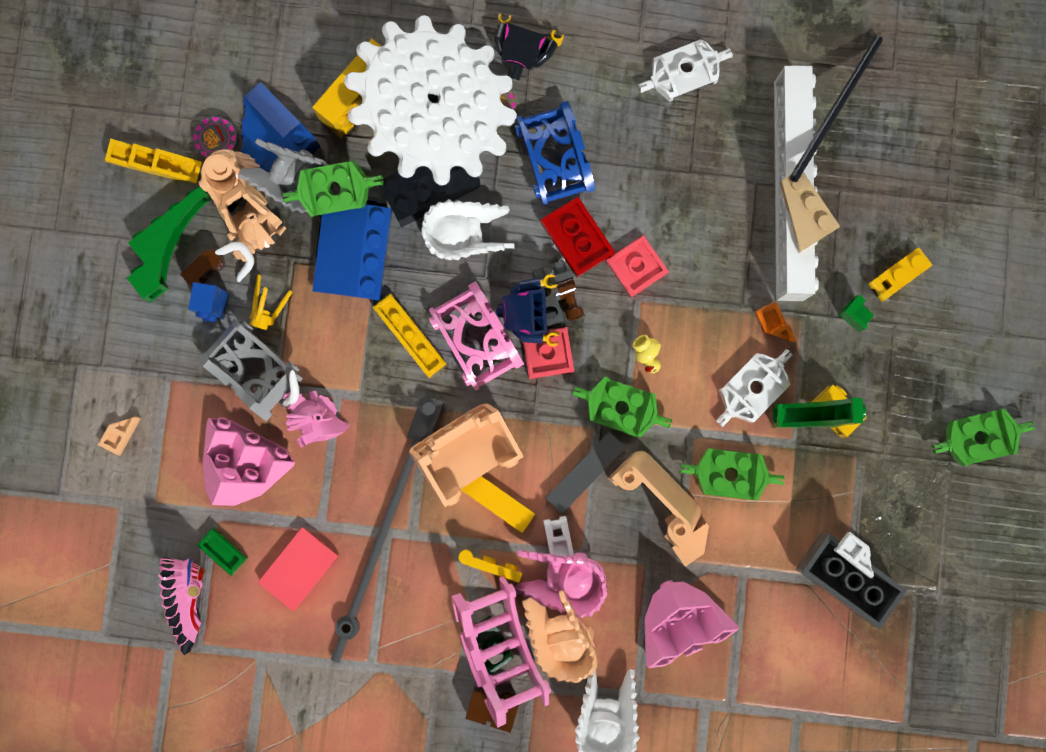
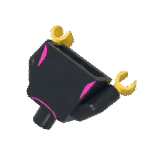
[494,14,564,80]

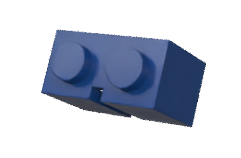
[188,282,229,323]

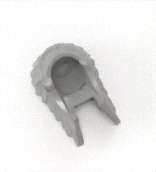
[237,138,336,214]

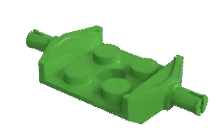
[283,160,384,217]
[572,377,673,438]
[931,409,1035,466]
[680,448,785,501]

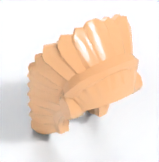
[198,149,268,236]
[522,591,598,683]

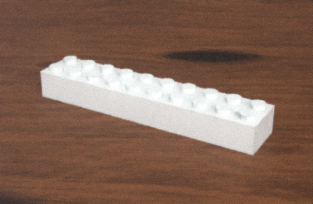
[774,66,819,301]

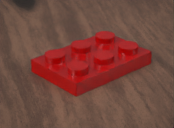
[540,197,616,278]

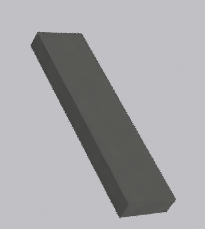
[545,432,626,514]

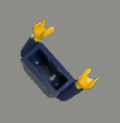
[496,274,560,346]

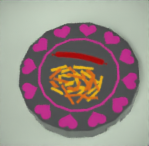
[192,116,239,159]

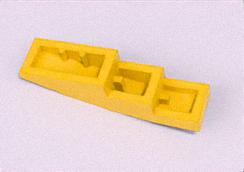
[105,139,202,184]

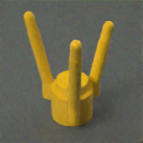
[249,274,292,330]

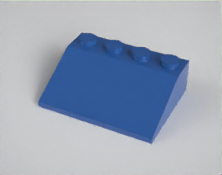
[312,205,392,301]

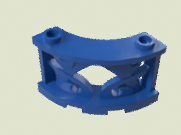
[515,101,596,205]

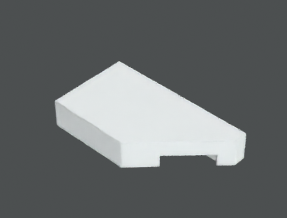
[834,532,874,578]

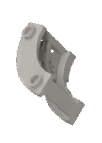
[198,319,303,422]

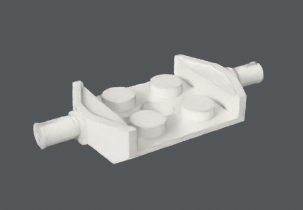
[638,39,733,102]
[716,349,793,427]

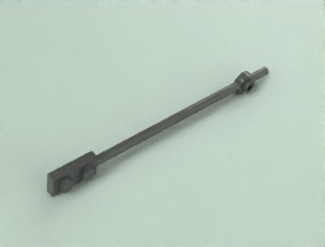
[331,394,444,662]

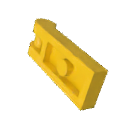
[868,247,932,302]
[459,549,522,582]

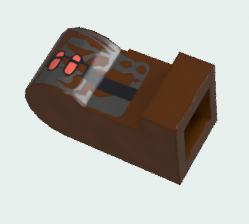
[180,250,225,287]

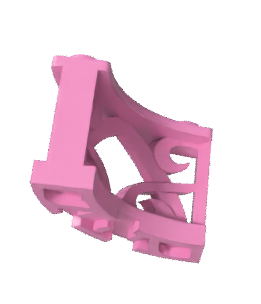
[429,281,524,391]

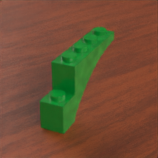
[127,186,211,303]
[772,398,866,428]

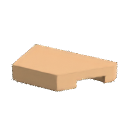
[98,416,141,456]
[671,523,709,567]

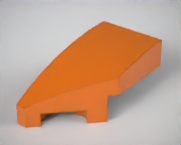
[754,302,796,342]

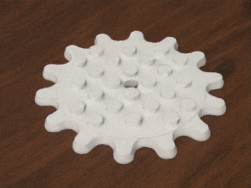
[344,15,517,185]

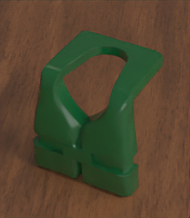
[476,616,514,675]

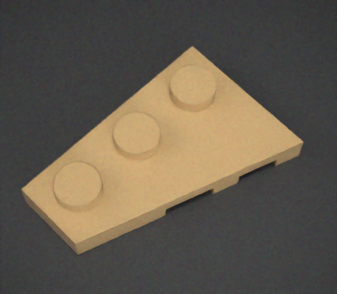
[779,172,840,253]

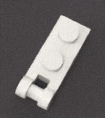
[543,516,574,556]

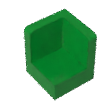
[838,294,874,332]

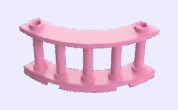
[452,576,551,728]

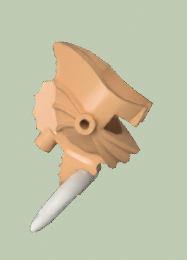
[215,200,286,282]

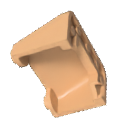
[409,403,524,507]
[608,451,701,548]

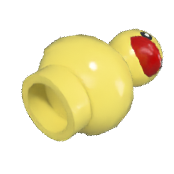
[632,335,661,373]

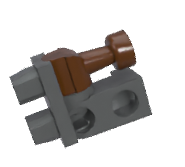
[532,261,585,329]

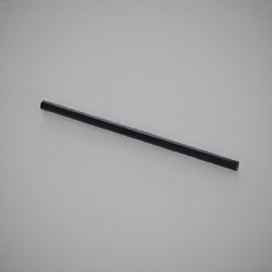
[789,36,883,182]

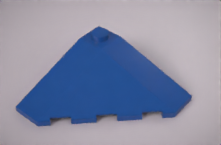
[240,82,320,173]

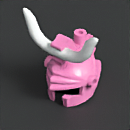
[273,370,350,448]

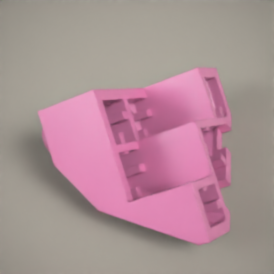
[645,580,739,668]

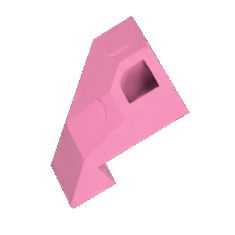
[202,418,295,506]

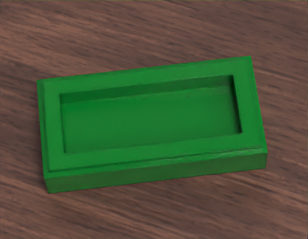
[197,527,248,576]

